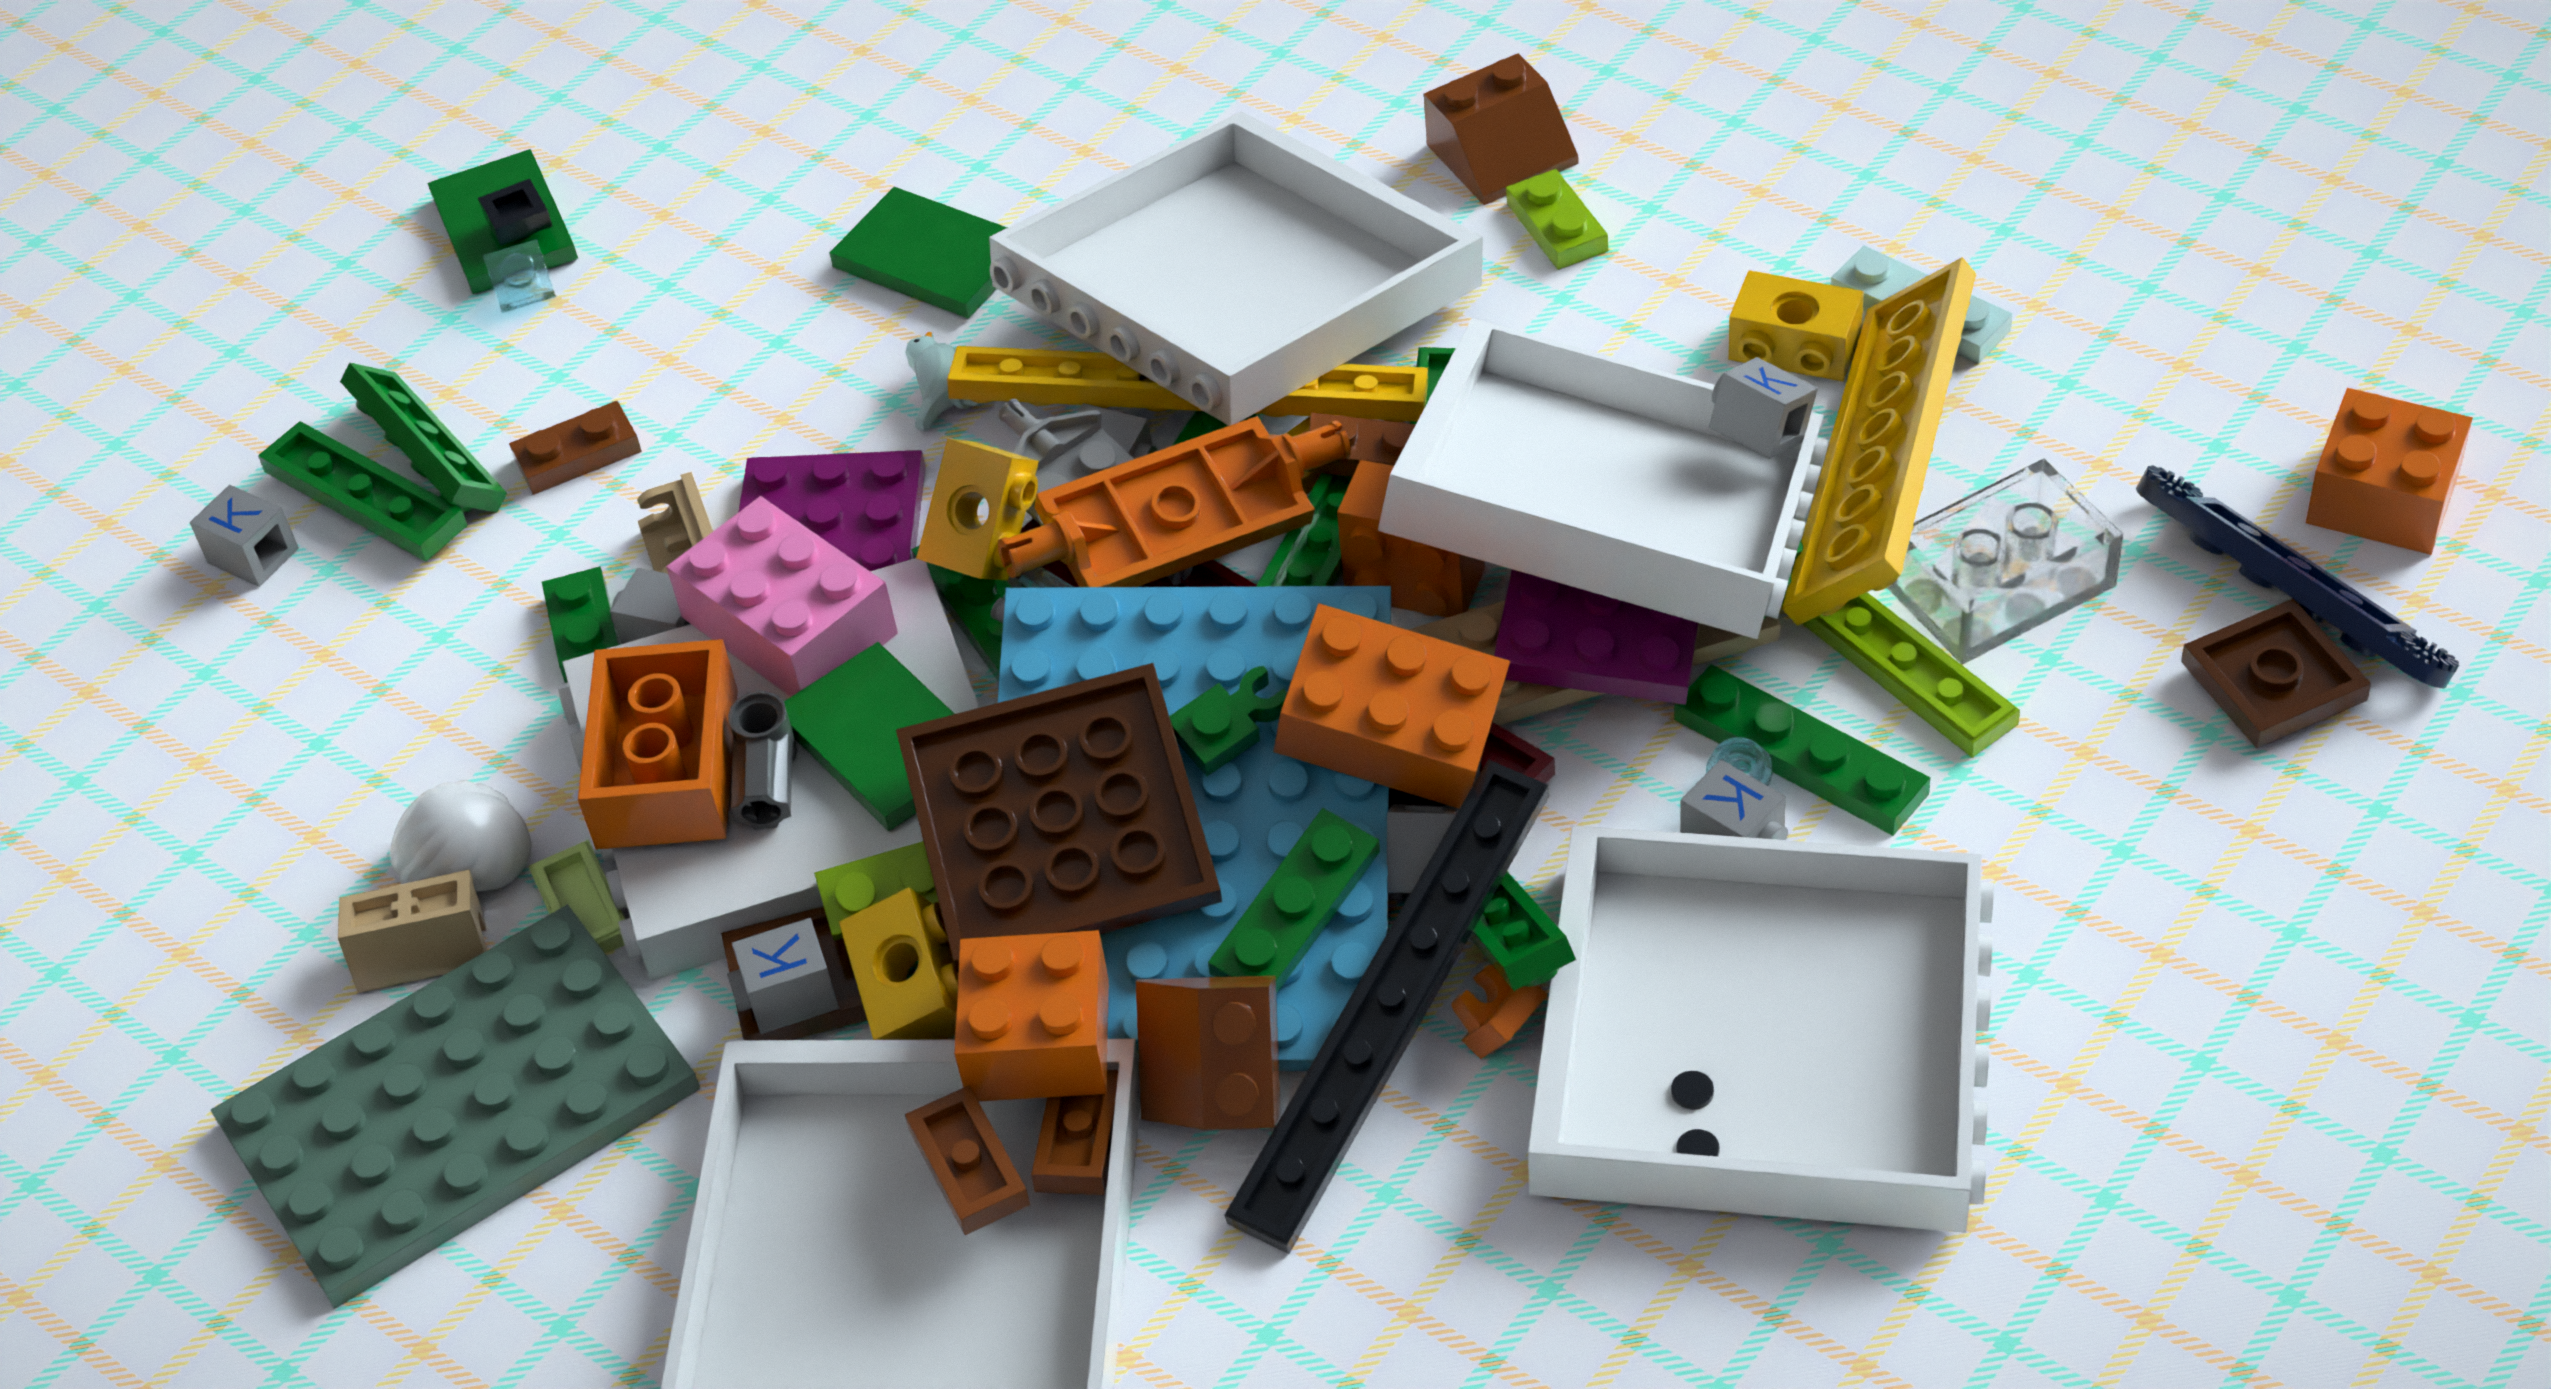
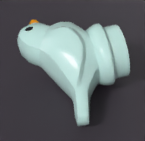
[905,332,984,431]

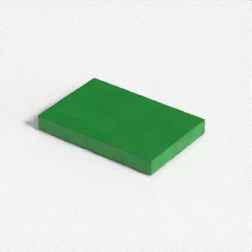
[427,149,578,294]
[829,186,1008,319]
[784,642,955,832]

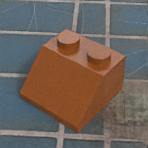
[1423,53,1579,205]
[1136,975,1281,1130]

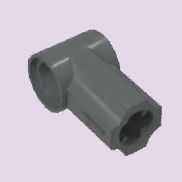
[728,691,798,830]

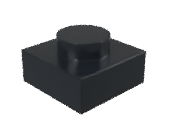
[478,179,552,246]

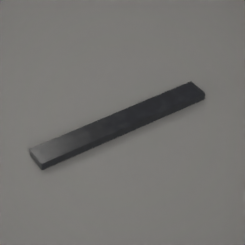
[1224,759,1550,1254]

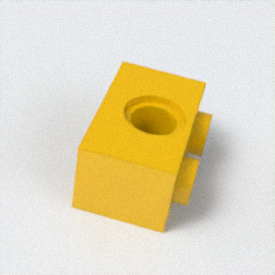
[1728,270,1864,382]
[916,438,1039,580]
[839,887,958,1040]

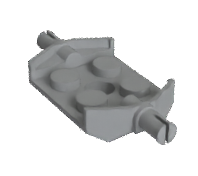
[998,399,1193,585]

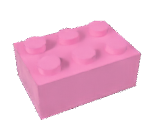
[666,496,898,697]

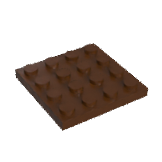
[896,663,1222,972]

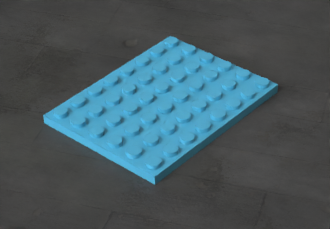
[997,586,1391,1071]

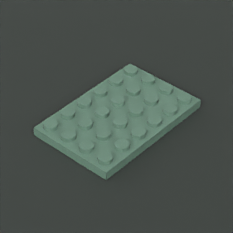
[210,904,701,1309]

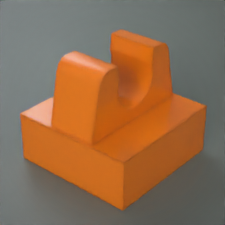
[1451,965,1548,1059]

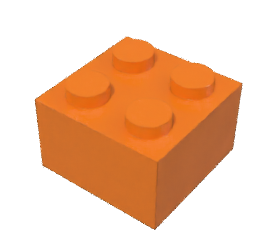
[2305,387,2473,555]
[1337,460,1485,618]
[954,930,1109,1102]

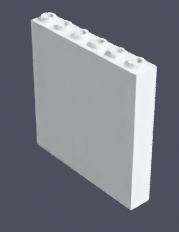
[989,111,1483,426]
[1378,318,1829,639]
[558,558,980,981]
[1528,825,1994,1233]
[660,1039,1141,1389]

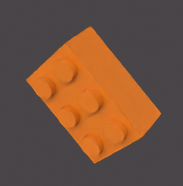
[1273,603,1510,809]
[577,639,738,850]

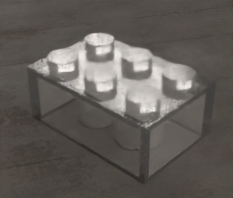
[1887,458,2124,665]

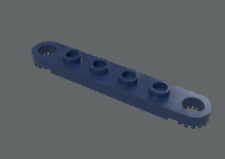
[2135,465,2460,689]

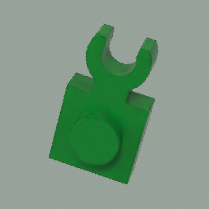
[1169,666,1287,777]

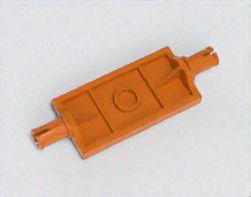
[998,416,1351,587]

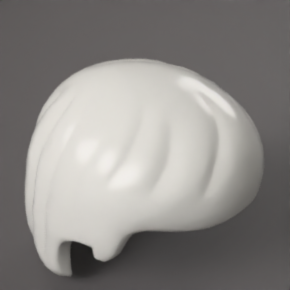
[390,780,532,892]

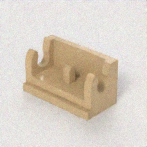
[637,471,713,574]
[338,869,487,993]

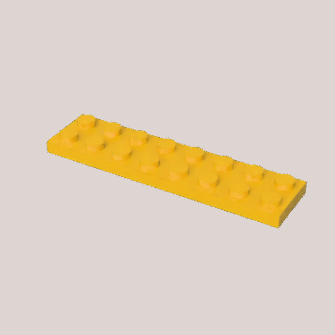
[1782,257,1977,626]

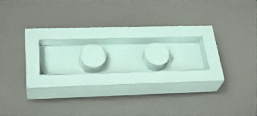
[1830,245,2013,364]

